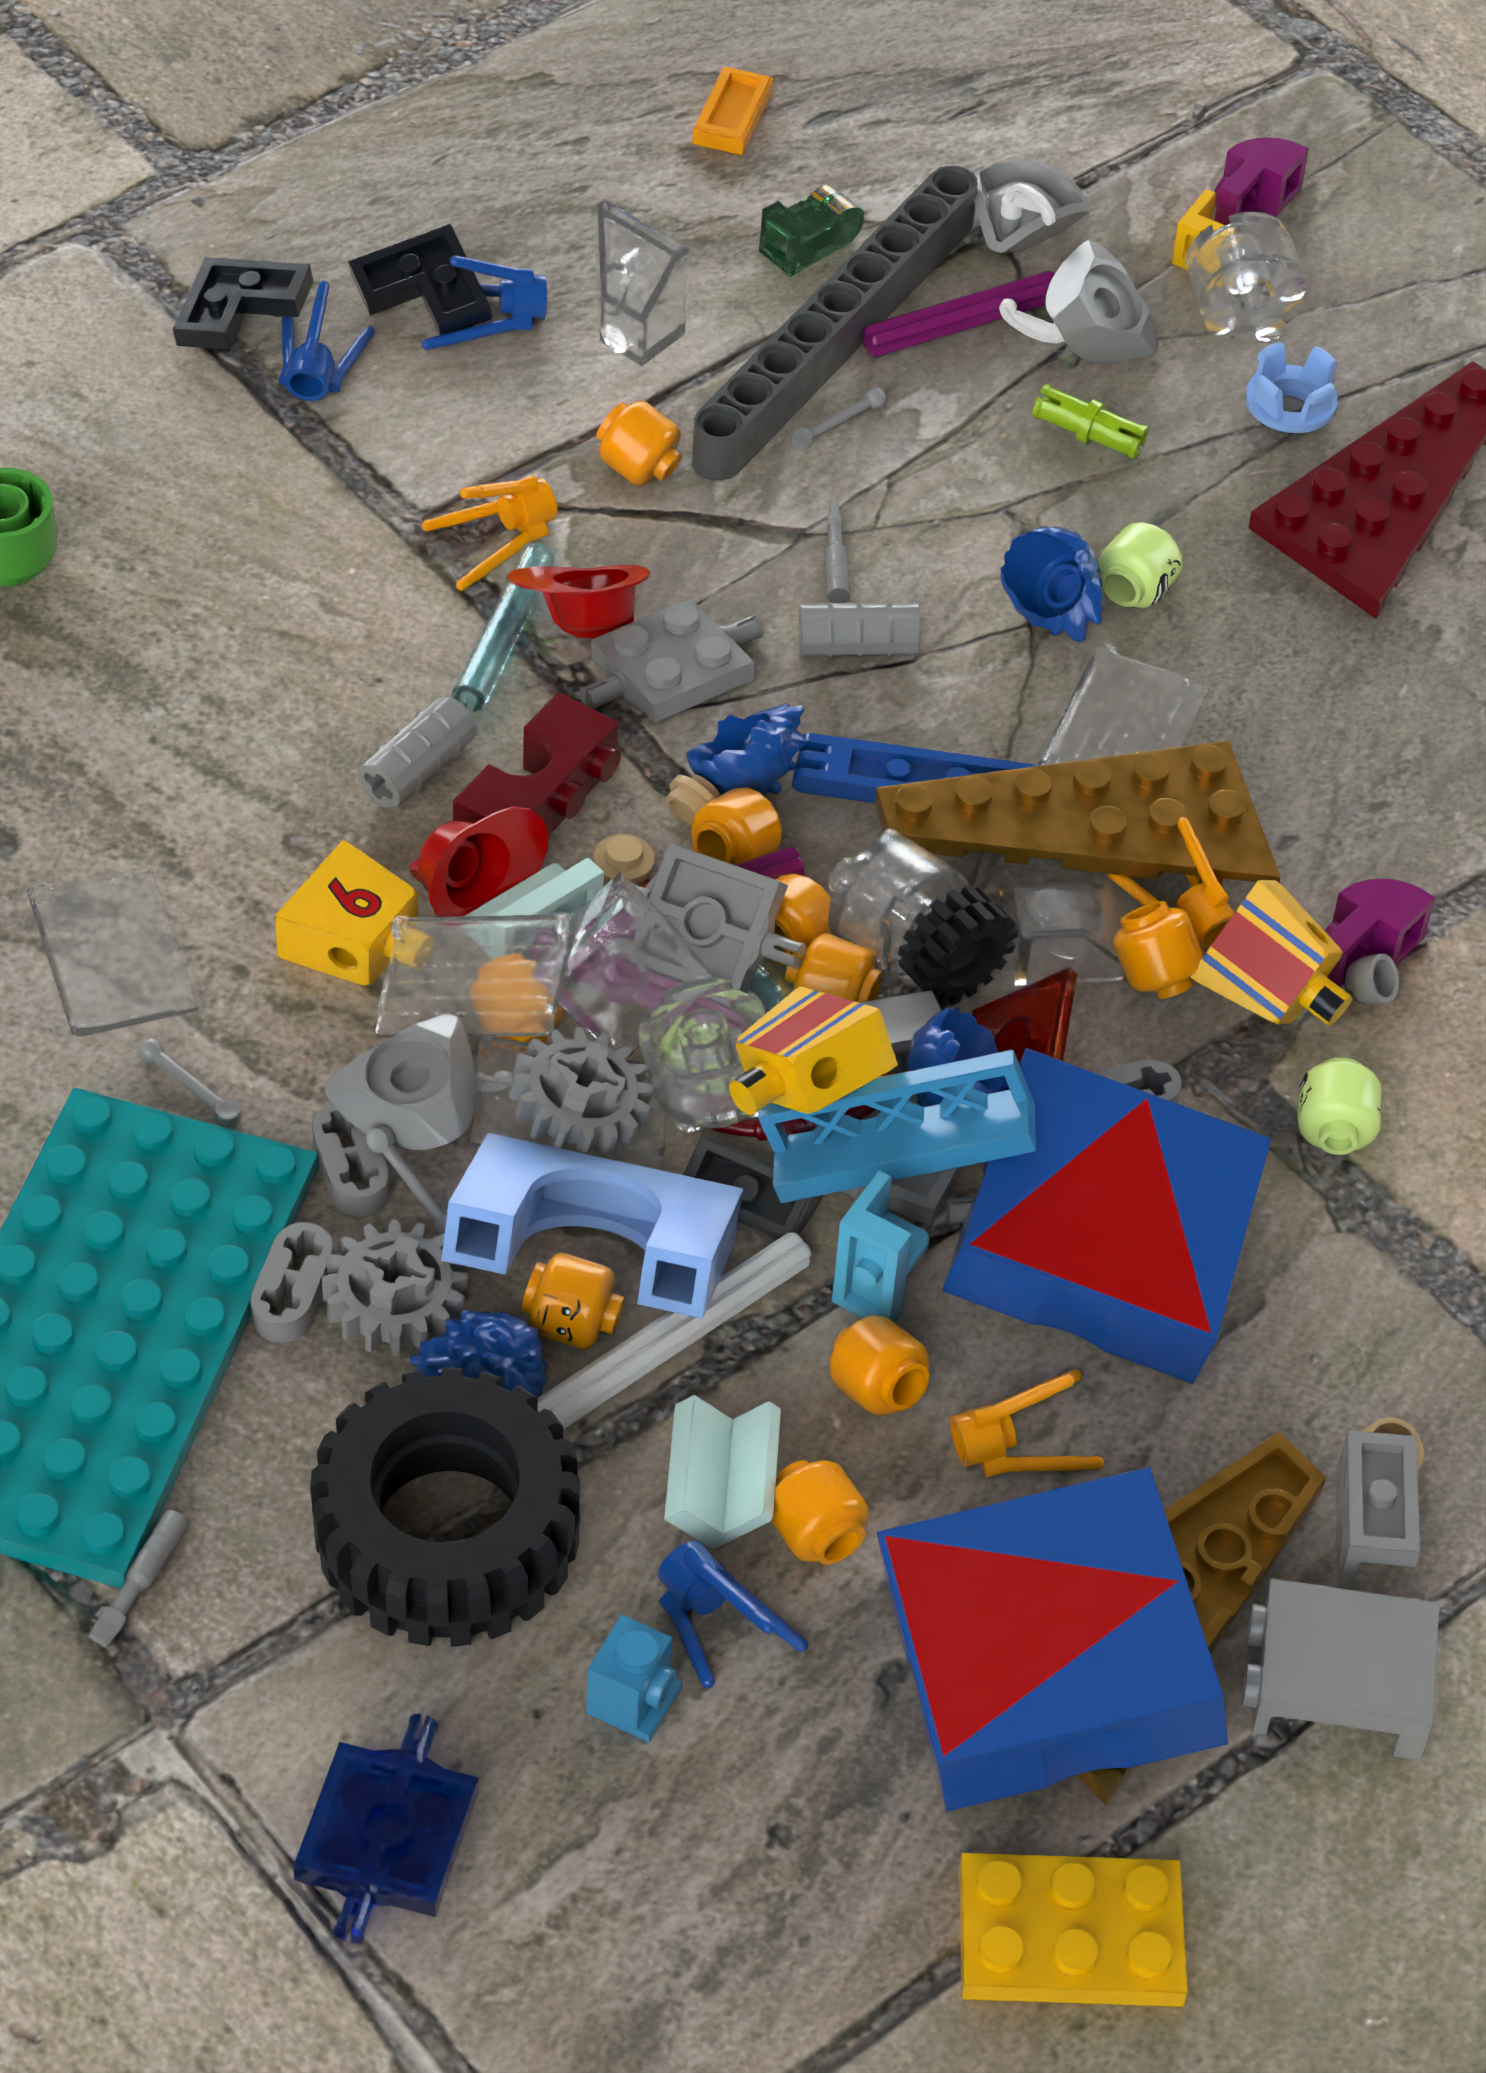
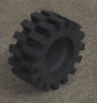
[898,886,1018,1006]

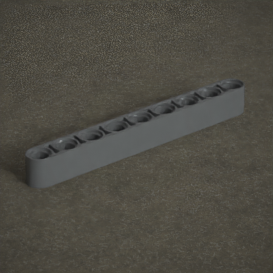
[692,166,978,481]

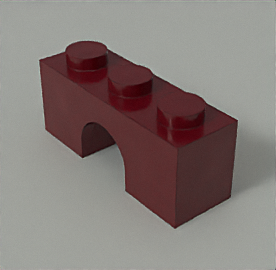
[453,691,621,841]

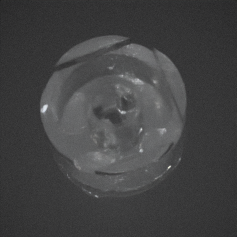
[1186,212,1308,342]
[828,829,968,979]
[638,977,766,1132]

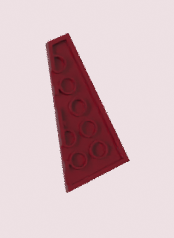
[1248,361,1486,619]

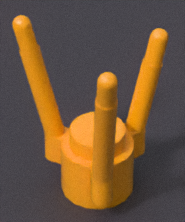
[422,475,557,591]
[1106,817,1235,949]
[949,1369,1105,1478]

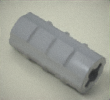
[799,600,920,659]
[358,697,477,808]

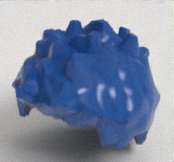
[1000,526,1104,642]
[686,703,806,798]
[906,1007,1008,1107]
[409,1310,548,1398]

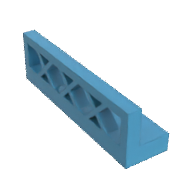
[758,1050,1036,1203]

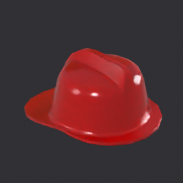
[507,565,650,639]
[409,807,548,923]

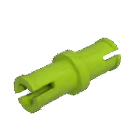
[1032,383,1149,460]

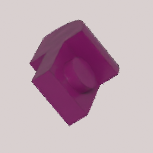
[1214,137,1309,232]
[1324,878,1435,987]

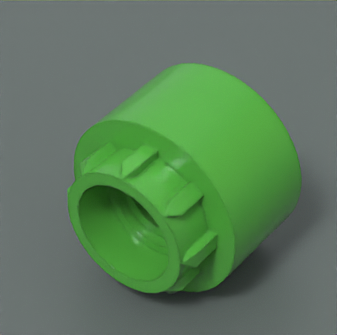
[0,467,57,586]

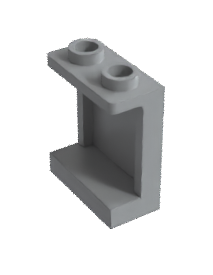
[1241,1578,1439,1761]

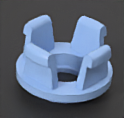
[1245,342,1338,433]

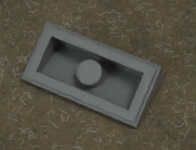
[683,1134,824,1239]

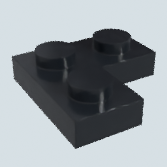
[348,223,492,335]
[173,257,314,350]

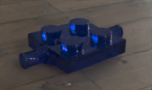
[293,1714,479,1943]

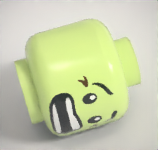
[1098,522,1183,608]
[1297,1057,1382,1155]

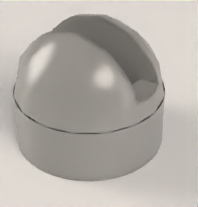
[1344,954,1399,1005]

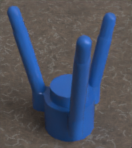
[421,256,547,350]
[279,281,375,401]
[658,1541,808,1688]

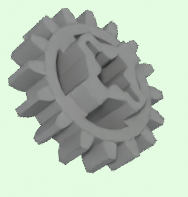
[508,1027,653,1156]
[322,1219,468,1356]

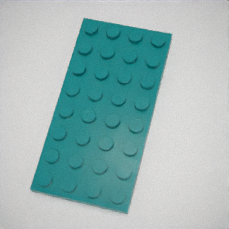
[0,1087,319,1589]

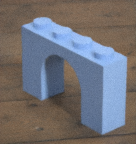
[441,1133,743,1319]

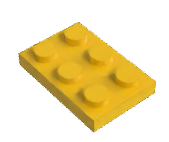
[959,1853,1188,2007]

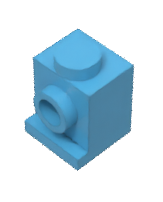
[586,1614,683,1743]

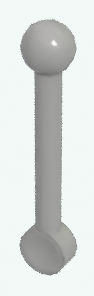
[791,387,887,450]
[138,1038,241,1127]
[366,1125,447,1236]

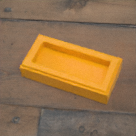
[692,66,773,156]

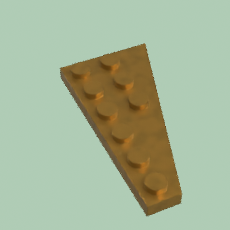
[875,740,1281,886]
[1077,1431,1326,1806]

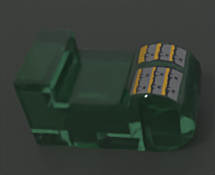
[759,185,865,277]

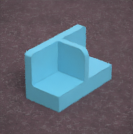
[832,1170,929,1323]

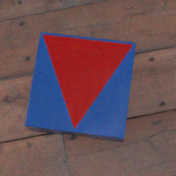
[942,1048,1272,1384]
[877,1467,1228,1812]

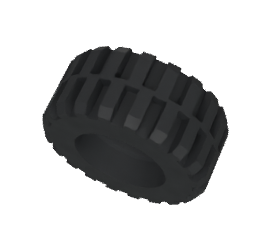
[310,1368,580,1647]

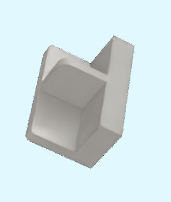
[1336,1430,1420,1590]

